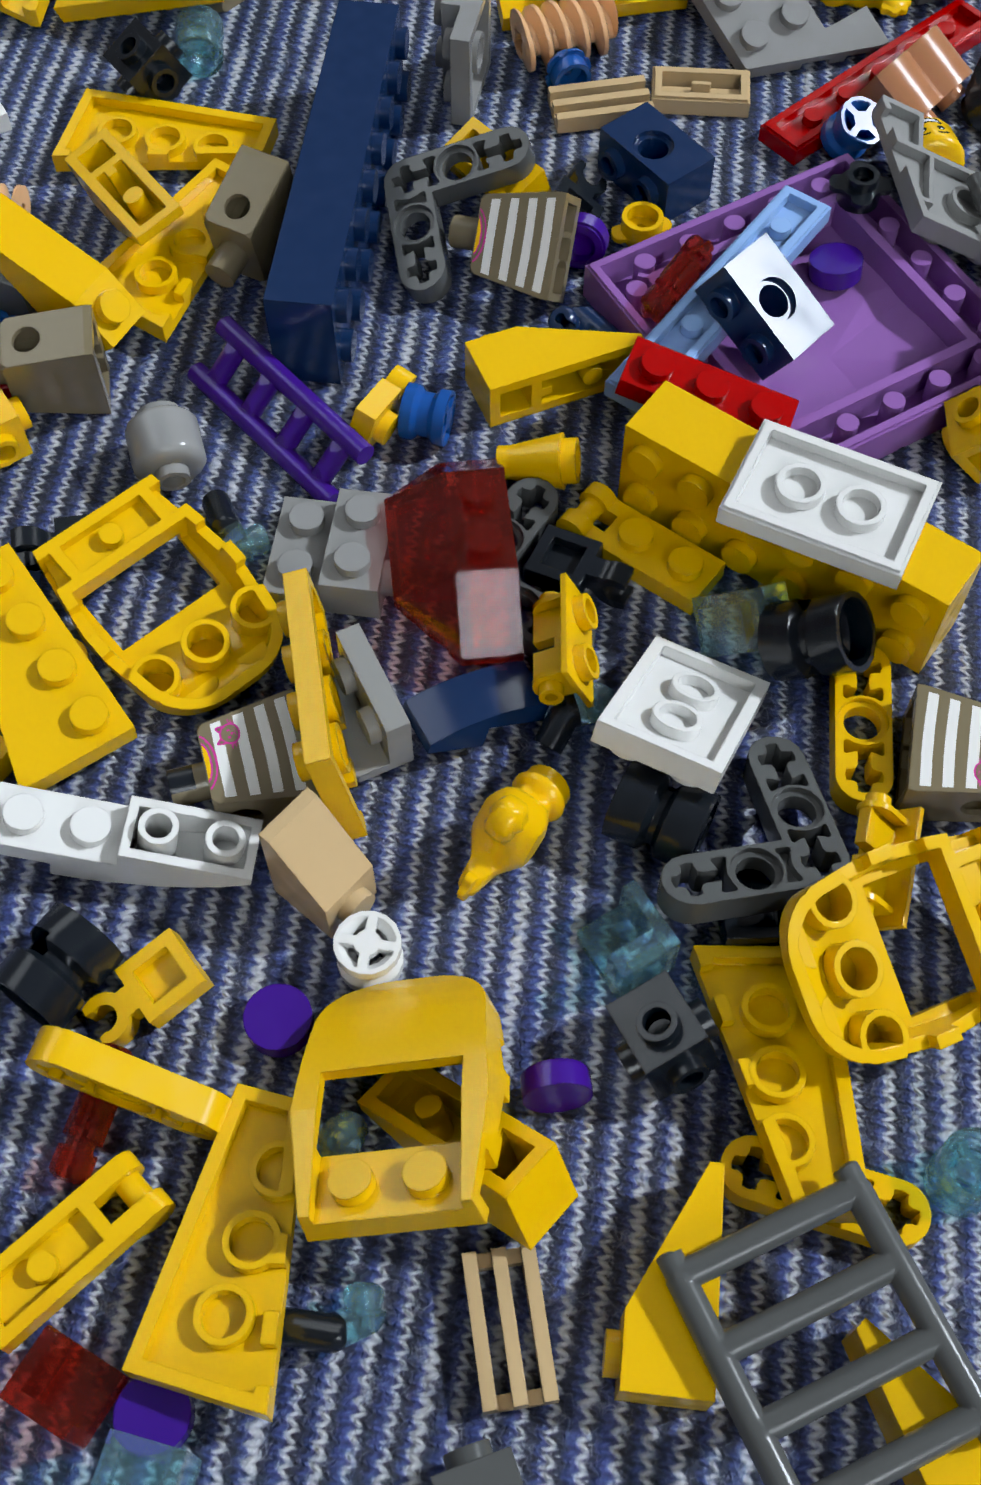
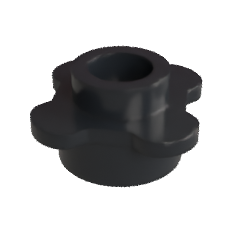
[829,160,894,214]

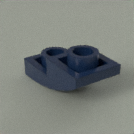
[403,660,549,754]

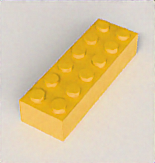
[617,380,981,674]

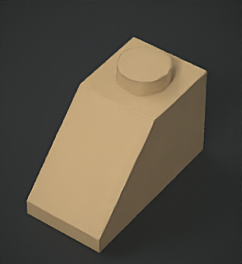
[258,787,377,939]

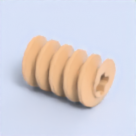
[510,0,619,72]

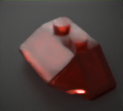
[384,458,524,666]

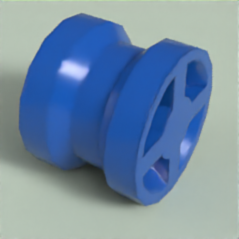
[820,96,880,160]
[397,382,456,447]

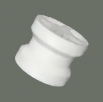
[333,911,404,990]

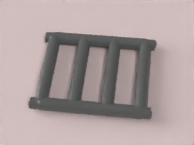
[656,1160,981,1485]

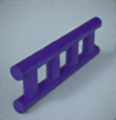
[187,316,374,502]

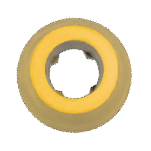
[496,432,581,490]

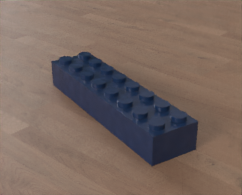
[263,0,412,384]

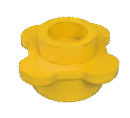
[611,201,672,247]

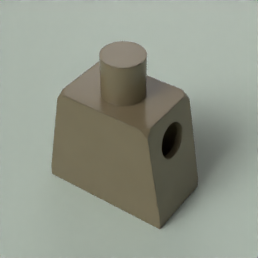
[204,145,293,288]
[0,305,111,414]

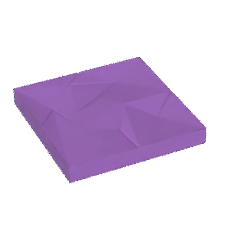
[583,153,981,460]

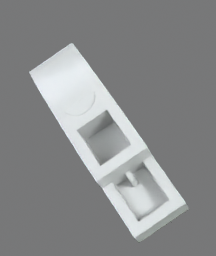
[0,781,263,888]

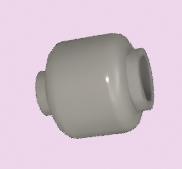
[125,401,207,491]

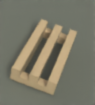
[651,66,750,118]
[547,75,655,134]
[461,1244,560,1415]

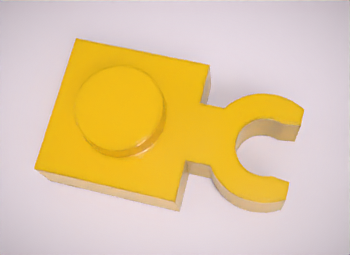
[350,365,417,446]
[82,928,215,1049]

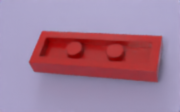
[615,336,799,430]

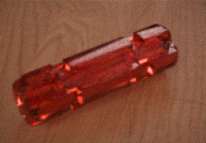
[640,235,714,323]
[49,1043,133,1185]

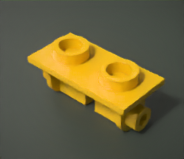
[532,572,600,708]
[851,792,925,931]

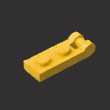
[556,481,726,615]
[0,1150,176,1354]

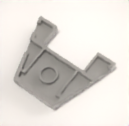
[691,0,889,78]
[872,94,981,265]

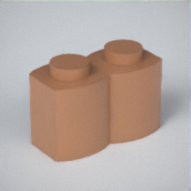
[857,25,973,118]

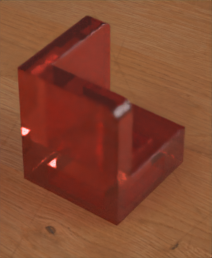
[0,1325,130,1449]

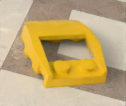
[32,474,283,716]
[779,826,981,1064]
[290,975,510,1242]

